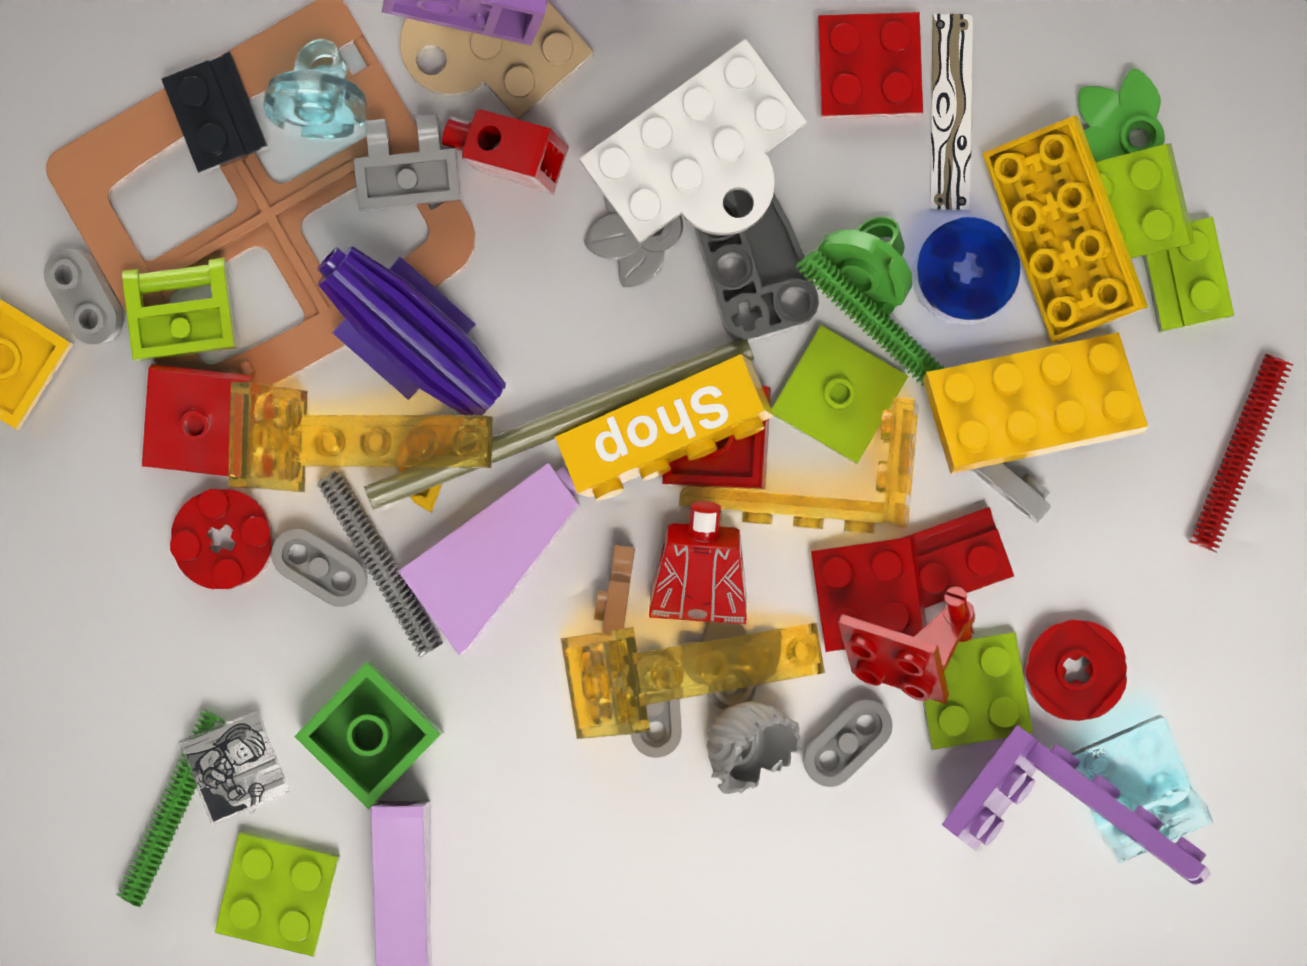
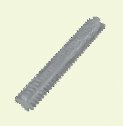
[317,469,443,658]

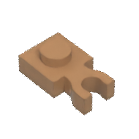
[594,545,635,634]

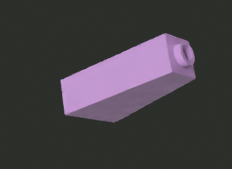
[398,463,579,655]
[371,800,432,966]

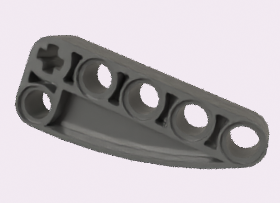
[693,190,819,343]

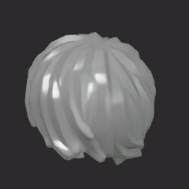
[706,701,802,794]

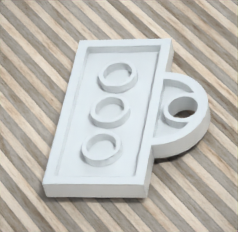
[579,39,807,244]

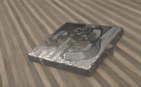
[178,709,290,825]

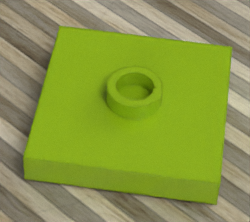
[771,325,909,465]

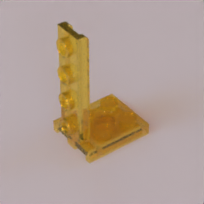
[228,382,493,492]
[679,398,919,534]
[561,623,825,739]

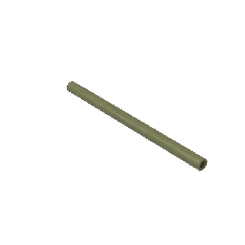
[364,339,754,510]

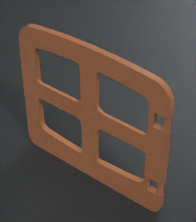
[46,0,476,395]

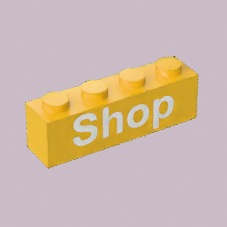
[555,354,774,501]

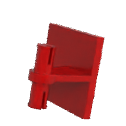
[838,587,975,704]

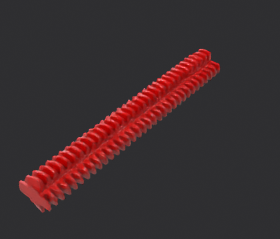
[1189,354,1293,553]

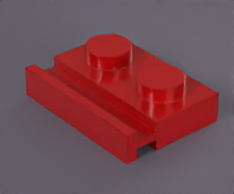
[902,507,1014,608]

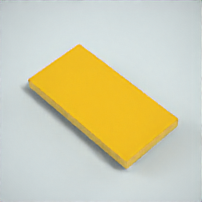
[982,115,1148,343]

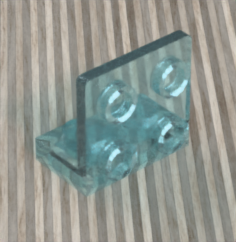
[1071,715,1214,864]

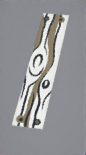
[930,14,973,210]

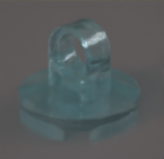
[263,39,367,140]

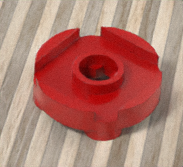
[170,489,274,589]
[1023,619,1128,721]

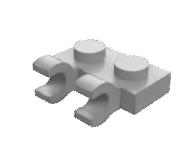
[354,114,462,211]

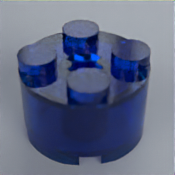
[912,217,1021,325]

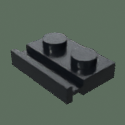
[161,51,269,175]

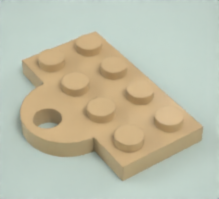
[400,1,594,120]

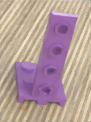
[941,725,1211,886]

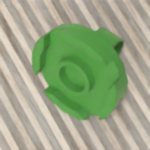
[817,217,912,316]

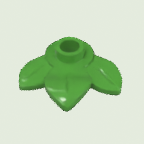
[1078,68,1165,162]

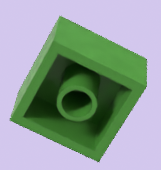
[294,661,444,809]

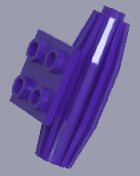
[317,246,506,421]

